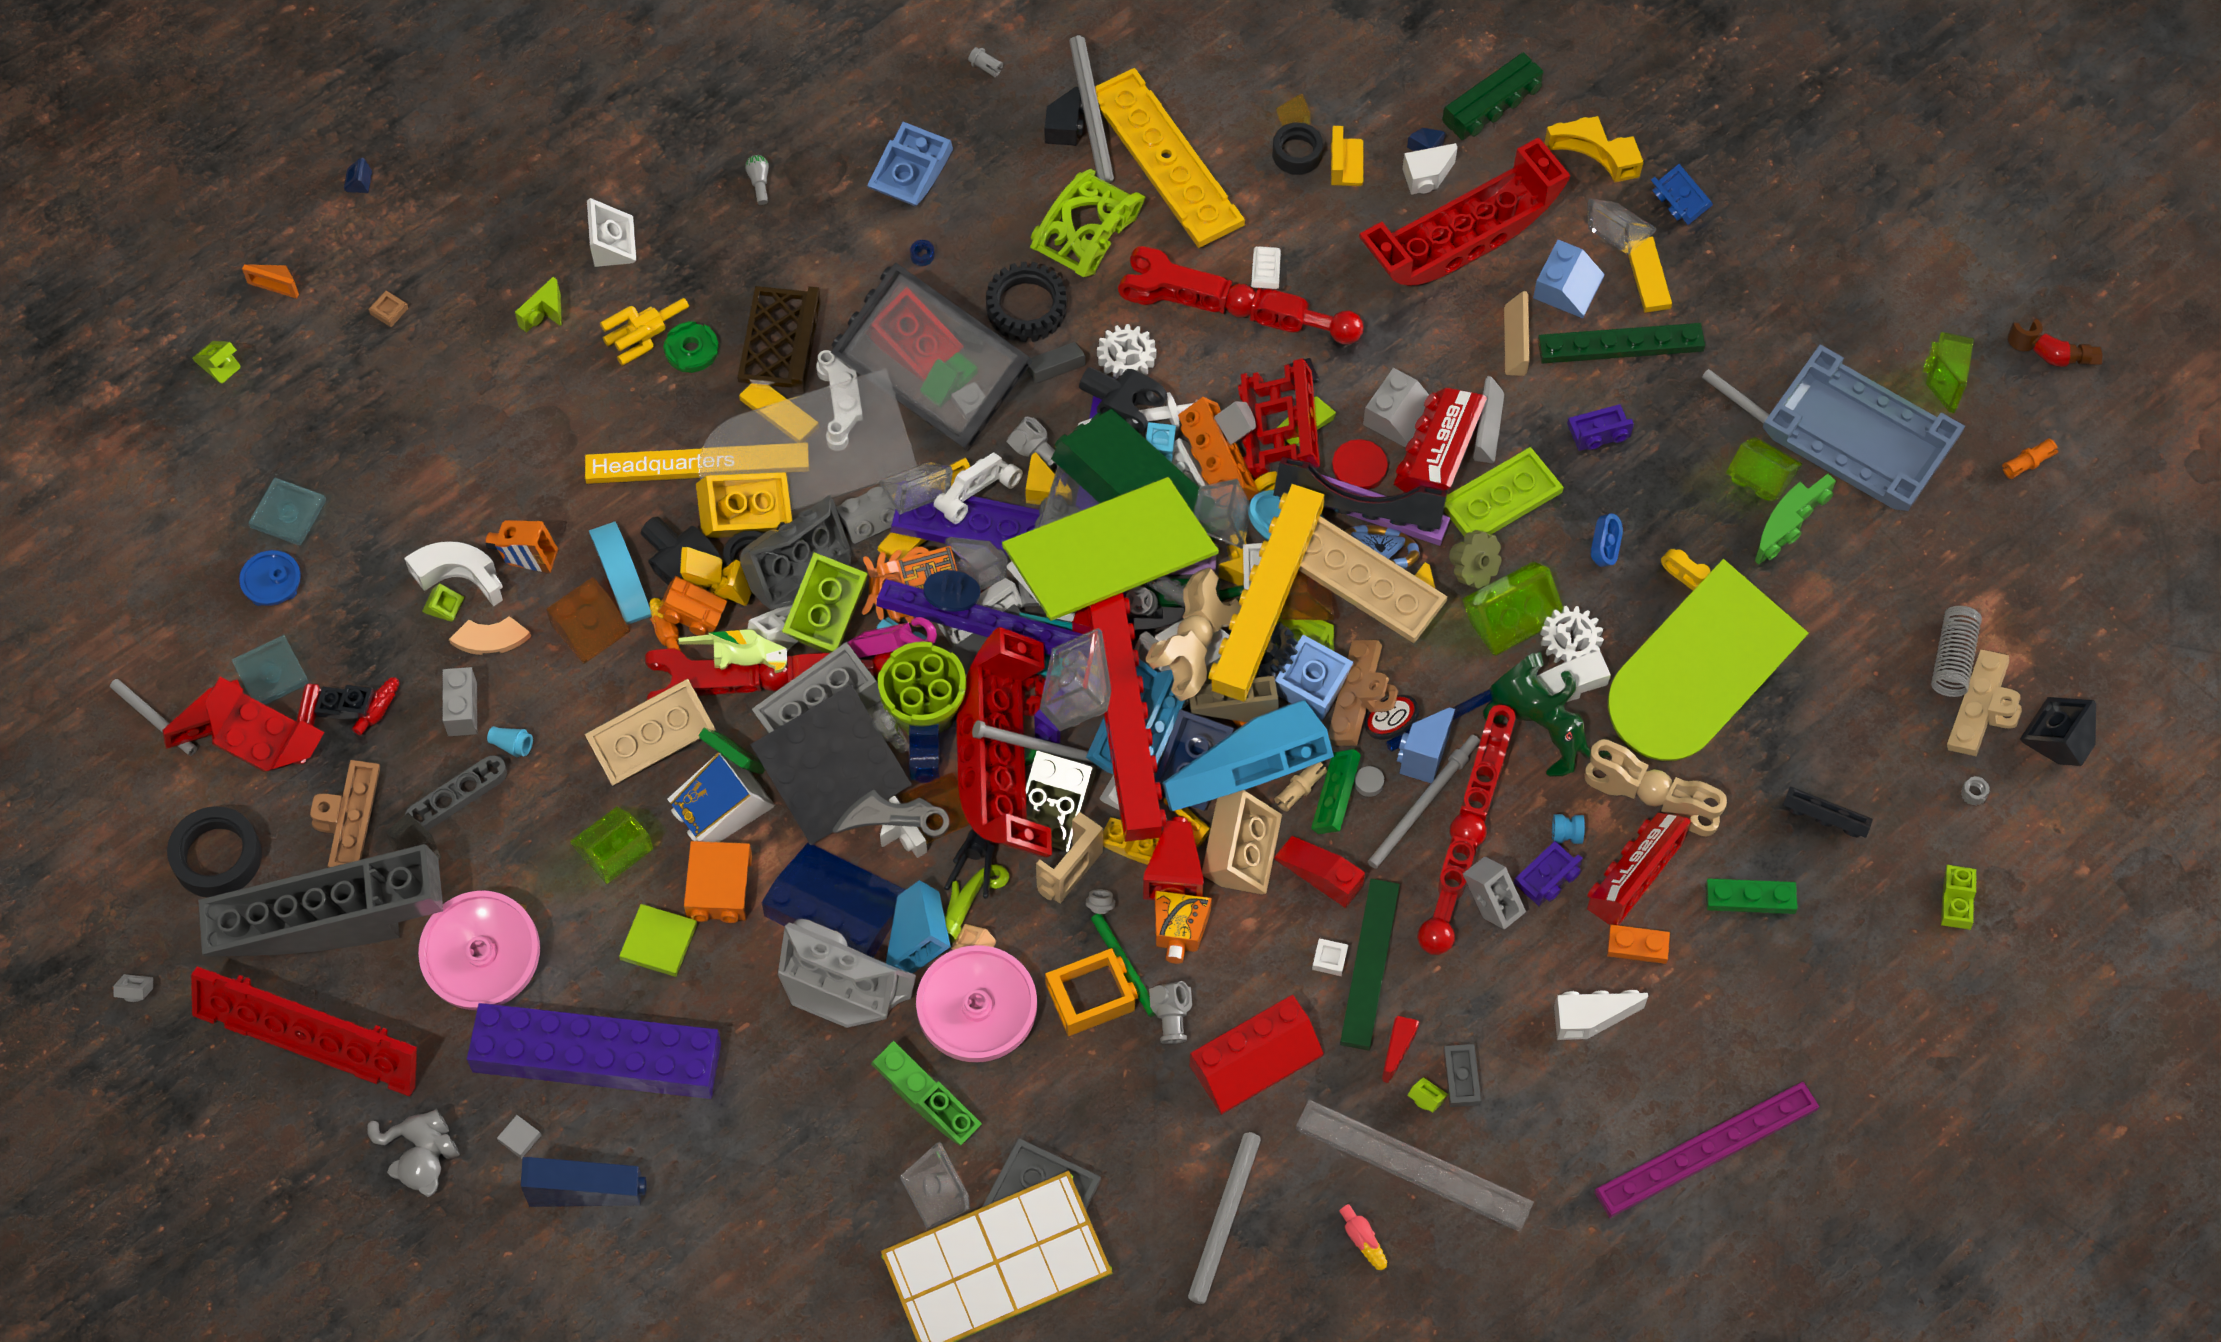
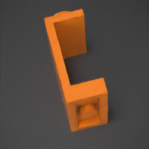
[684,841,752,923]

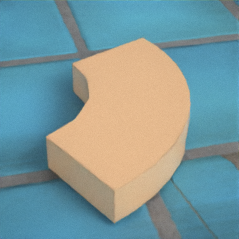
[449,616,531,655]

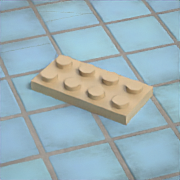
[585,679,716,786]

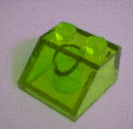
[1923,332,1974,413]
[1726,436,1802,501]

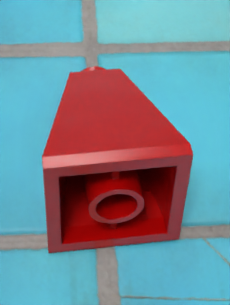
[1143,817,1204,900]

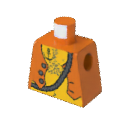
[1155,891,1212,964]

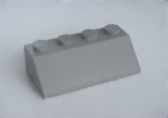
[752,642,881,733]

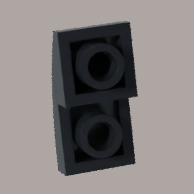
[314,685,374,719]

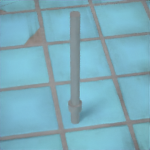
[1368,734,1480,869]

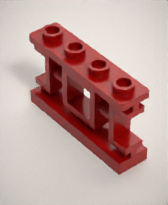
[1238,358,1320,480]

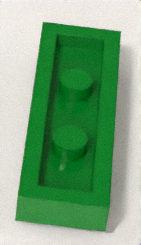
[1311,749,1361,834]
[1706,879,1797,914]

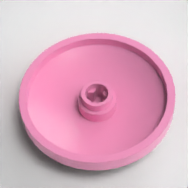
[418,891,540,1010]
[916,945,1037,1062]

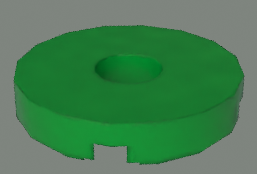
[663,321,719,373]

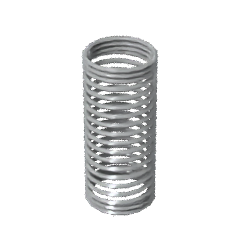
[1931,606,1982,697]

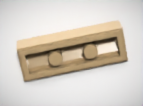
[1504,291,1529,376]

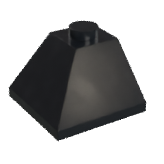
[2020,697,2096,766]

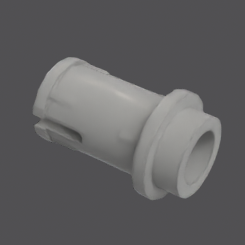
[968,47,1003,77]

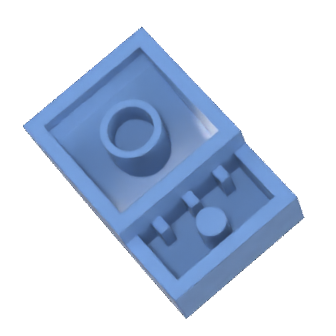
[867,122,953,206]

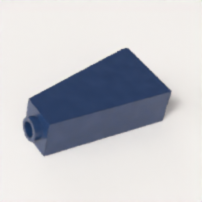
[521,1157,647,1207]

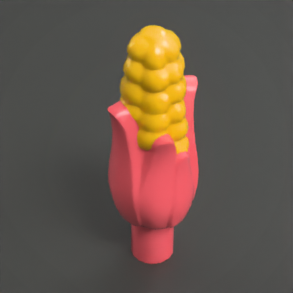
[1339,1204,1387,1270]

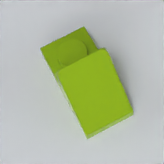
[515,277,562,333]
[192,341,241,383]

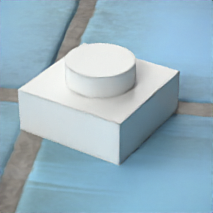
[1312,938,1348,976]

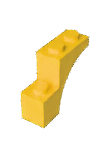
[1544,116,1643,183]

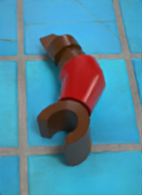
[2007,318,2103,367]

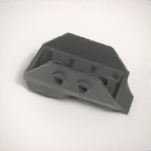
[740,494,851,610]

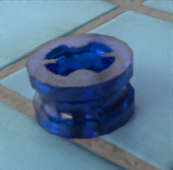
[910,240,934,266]

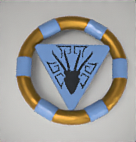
[1344,525,1420,569]

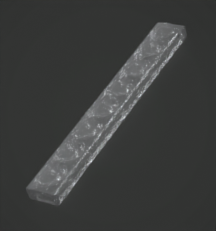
[1296,1100,1534,1232]

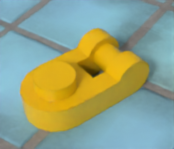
[1661,549,1710,591]

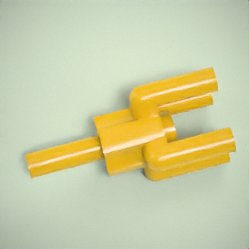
[600,298,689,366]

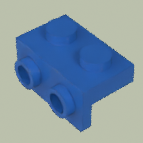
[1651,164,1713,225]

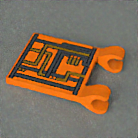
[876,546,957,621]

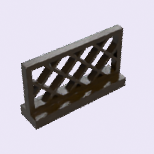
[737,286,821,394]

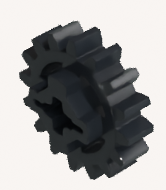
[1255,622,1298,679]

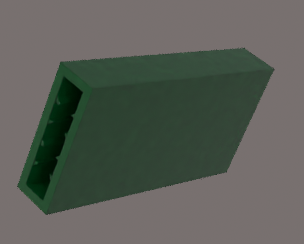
[1051,408,1233,542]

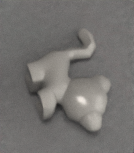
[367,1109,460,1197]

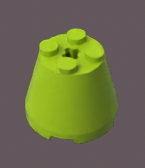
[878,642,966,738]

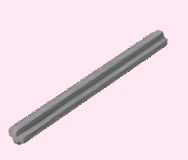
[1069,35,1114,183]
[1188,1132,1261,1304]

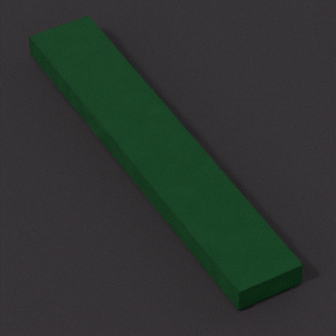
[1340,879,1400,1051]

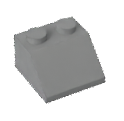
[1363,368,1429,448]

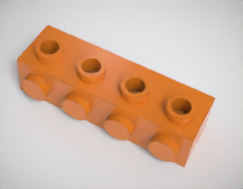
[1178,397,1259,511]

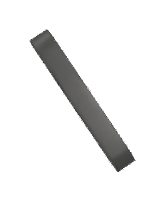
[405,755,507,833]

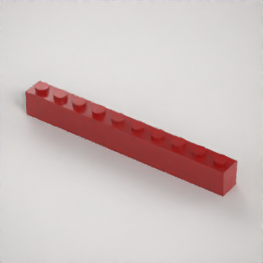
[1086,592,1166,842]

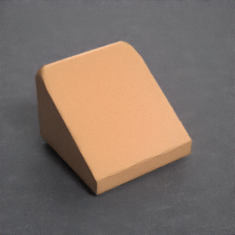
[950,924,996,950]

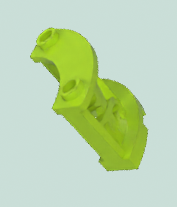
[1030,169,1145,277]

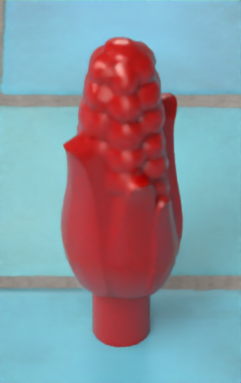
[352,677,399,735]

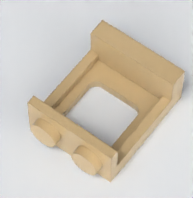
[1036,812,1103,904]

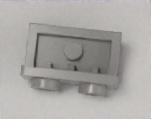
[836,485,897,544]

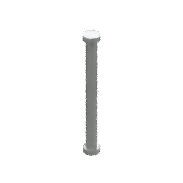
[972,720,1100,769]

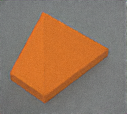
[242,264,299,299]

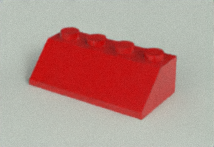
[1189,995,1324,1115]

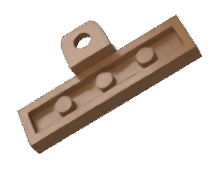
[1328,640,1398,746]
[310,760,380,868]

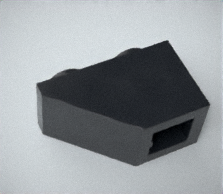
[1044,87,1084,146]

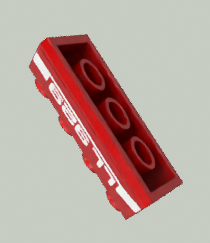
[1393,388,1487,492]
[1587,813,1691,926]

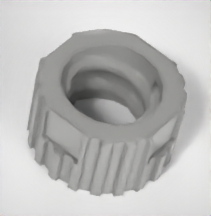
[1961,776,1990,806]

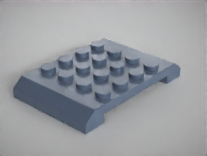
[1763,345,1965,511]

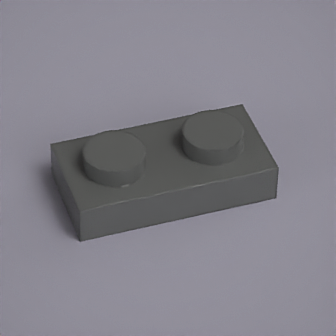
[1443,1044,1481,1107]

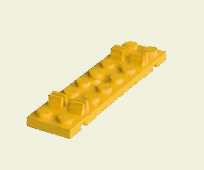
[1095,68,1245,248]

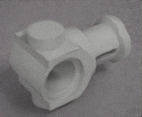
[1006,416,1057,470]
[1149,981,1192,1044]

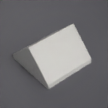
[587,198,636,267]

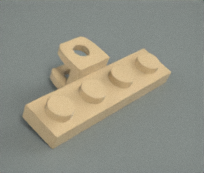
[1947,650,2022,756]

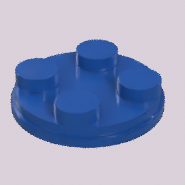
[239,550,301,606]

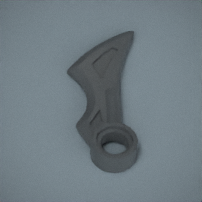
[833,790,950,838]

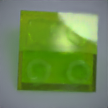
[570,806,653,884]

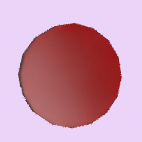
[1332,439,1388,489]

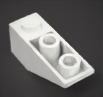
[1554,990,1648,1040]

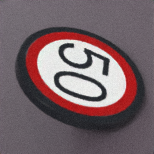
[1364,695,1420,740]

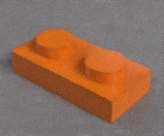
[1607,925,1670,964]

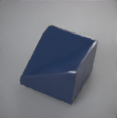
[1407,128,1445,151]

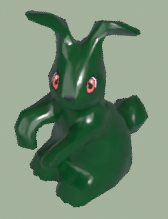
[1483,652,1611,777]

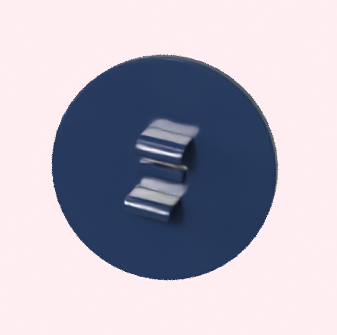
[923,570,981,612]

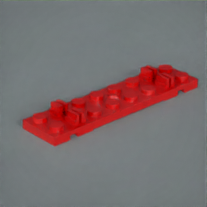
[191,966,417,1097]

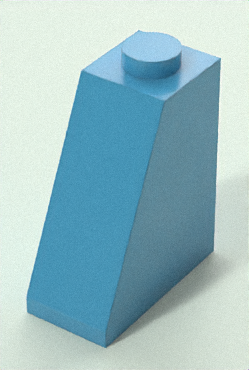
[886,880,951,974]

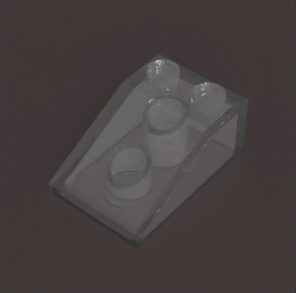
[1039,628,1111,731]

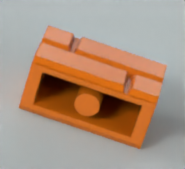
[657,576,727,636]

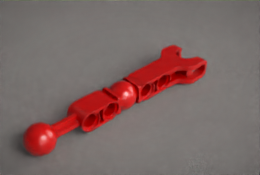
[1118,246,1364,345]
[645,648,893,701]
[1417,705,1515,955]

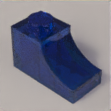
[909,724,941,783]

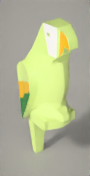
[679,629,787,673]

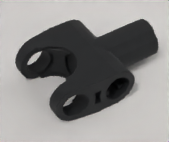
[1079,367,1168,433]
[641,516,724,585]

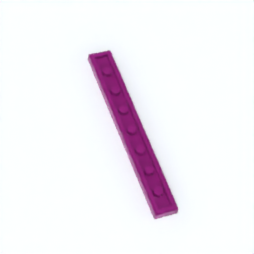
[1594,1082,1819,1218]

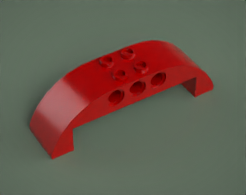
[1359,137,1570,286]
[957,627,1052,857]

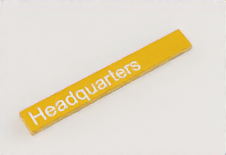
[585,443,810,484]

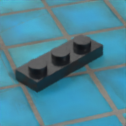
[1783,787,1873,838]

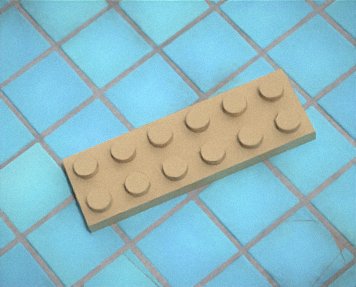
[1298,516,1447,643]

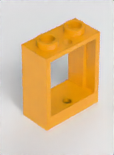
[1045,948,1138,1036]

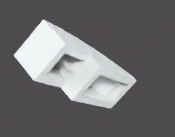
[1537,650,1610,702]

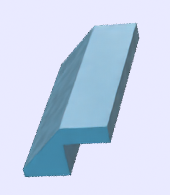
[1086,659,1185,774]

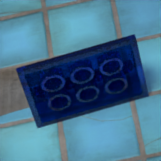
[761,842,905,958]

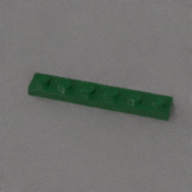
[1538,323,1705,364]

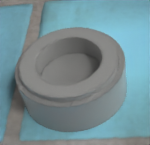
[1354,766,1384,797]

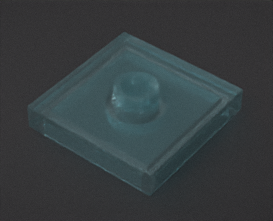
[248,478,326,546]
[231,635,309,705]

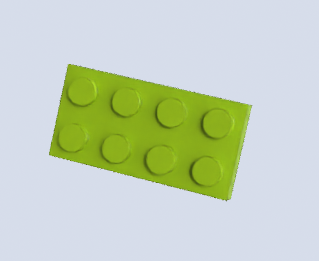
[1444,447,1564,537]

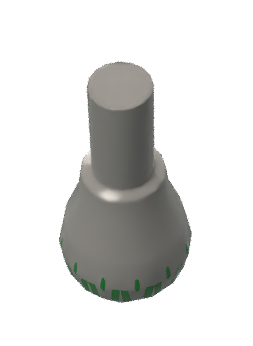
[745,155,769,205]

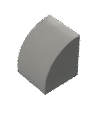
[1214,401,1256,445]

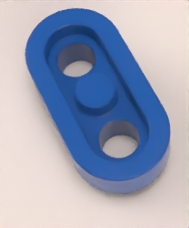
[1590,513,1623,567]

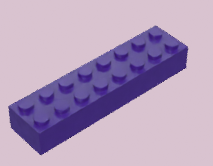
[467,1003,721,1099]

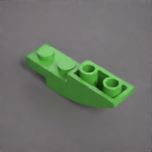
[1755,474,1836,565]
[871,1041,982,1146]

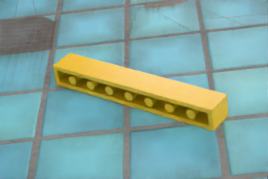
[1208,484,1324,702]

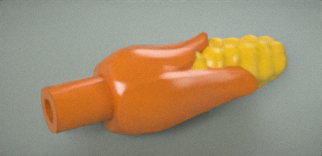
[649,598,681,652]

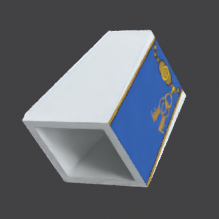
[668,752,775,842]

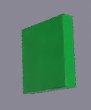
[698,727,765,774]

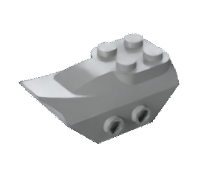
[778,919,916,1028]

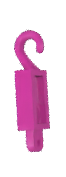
[842,617,937,658]

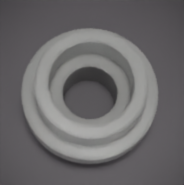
[1086,889,1115,914]

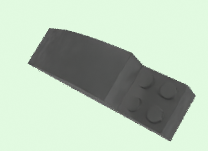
[198,844,443,957]

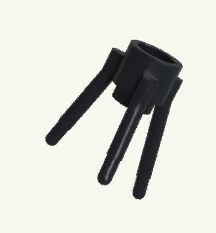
[944,829,995,899]

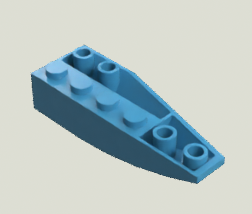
[1162,700,1334,811]

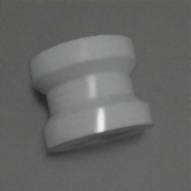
[1126,586,1158,617]

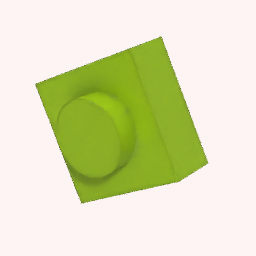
[1407,1077,1448,1113]

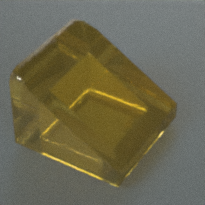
[1276,94,1310,126]

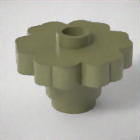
[1449,530,1502,589]

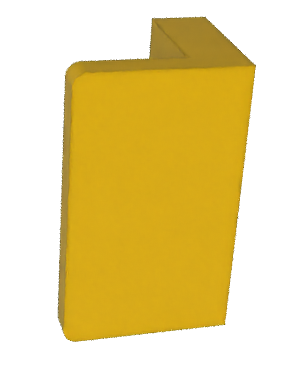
[1331,126,1363,186]

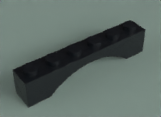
[1273,457,1448,532]

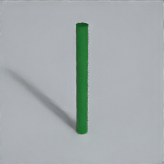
[1091,914,1156,1017]

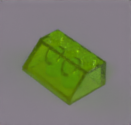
[1462,561,1563,656]

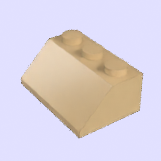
[1202,790,1282,894]

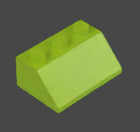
[782,552,868,653]

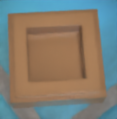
[369,291,409,327]

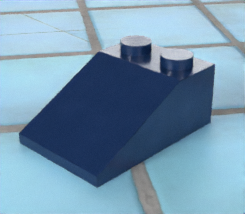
[1155,710,1236,811]

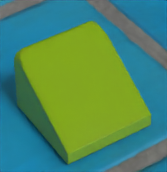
[422,583,464,622]

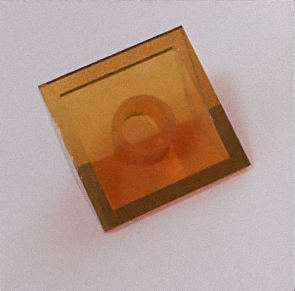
[899,772,970,844]

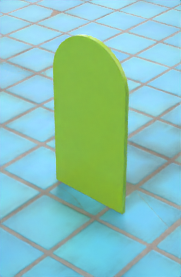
[1608,559,1809,761]

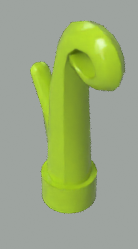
[944,864,1009,943]

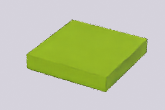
[619,904,697,977]

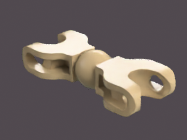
[1145,567,1242,701]
[1584,739,1727,837]

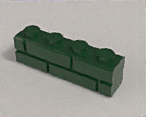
[1442,52,1543,140]

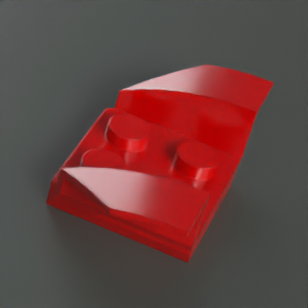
[205,676,324,772]

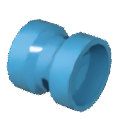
[1552,814,1585,844]

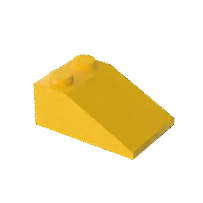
[696,472,792,538]

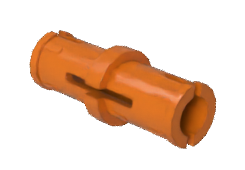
[2002,438,2058,479]

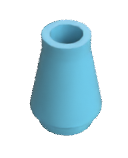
[487,726,533,757]

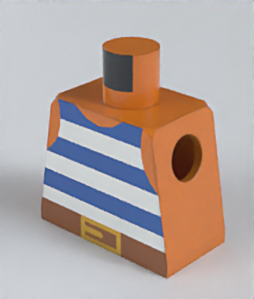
[486,520,559,573]

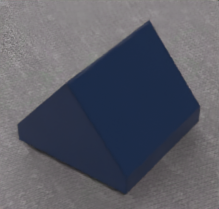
[344,158,372,193]

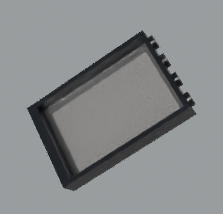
[831,262,1032,451]

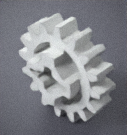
[1097,324,1156,379]
[1540,606,1604,663]

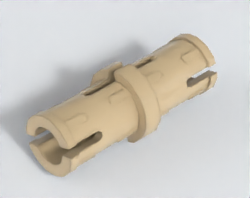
[1274,762,1327,812]

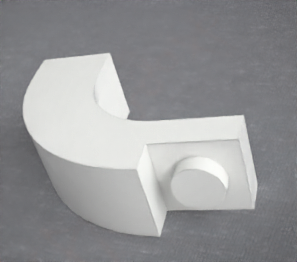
[404,542,503,606]

